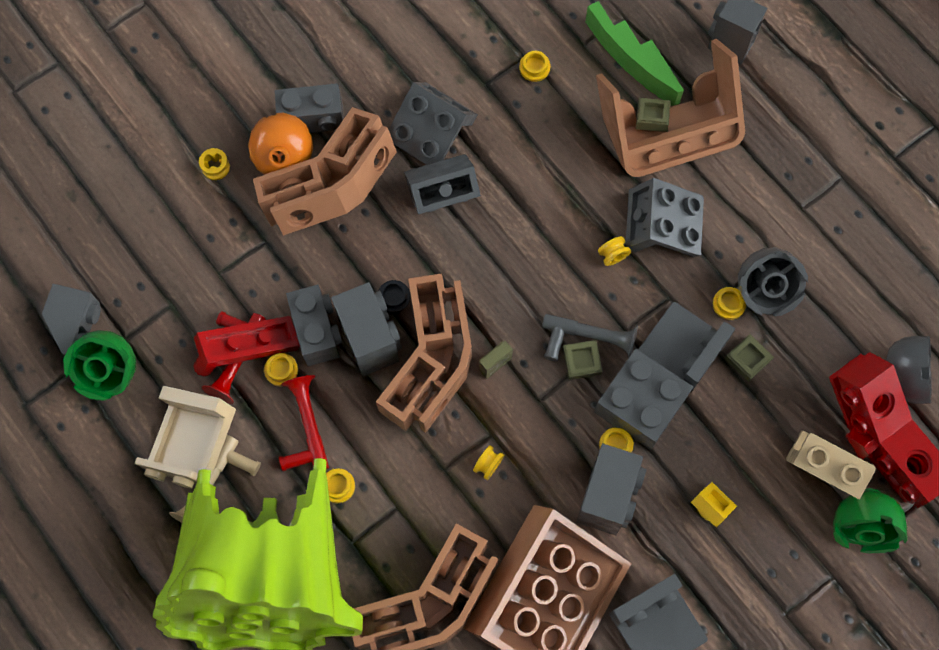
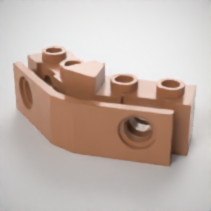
[253,107,397,236]
[376,274,472,433]
[352,523,499,650]

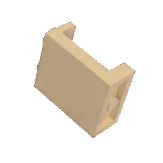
[135,386,236,489]
[785,430,876,500]

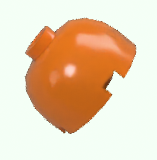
[248,113,314,175]

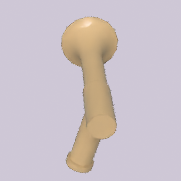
[169,435,261,523]

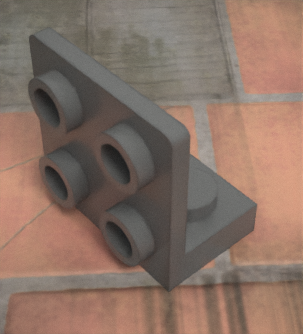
[389,82,478,165]
[625,178,704,257]
[638,302,736,392]
[609,573,708,650]

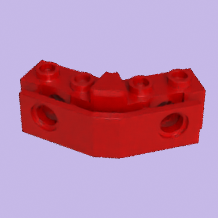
[829,352,939,508]

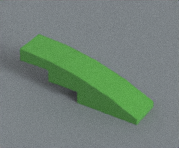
[585,1,684,106]

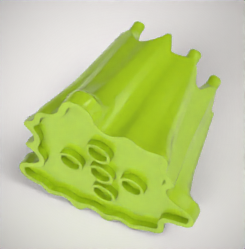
[153,458,363,650]

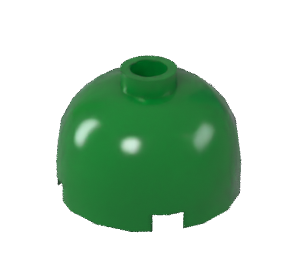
[63,330,136,401]
[833,488,908,554]

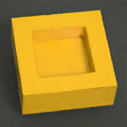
[691,482,737,528]

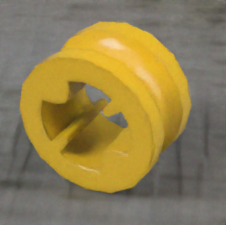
[199,148,230,180]
[598,236,631,266]
[473,445,504,481]

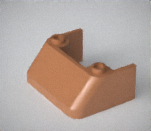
[596,39,745,177]

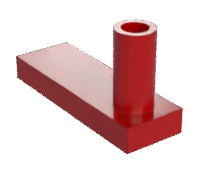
[193,316,300,376]

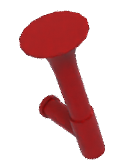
[202,311,266,404]
[279,375,329,472]

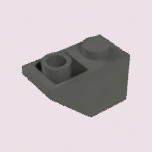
[42,283,101,356]

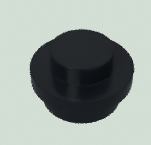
[378,280,410,313]

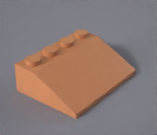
[463,505,632,650]

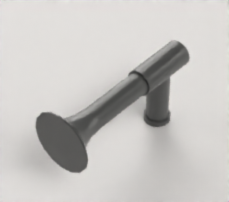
[542,314,638,362]

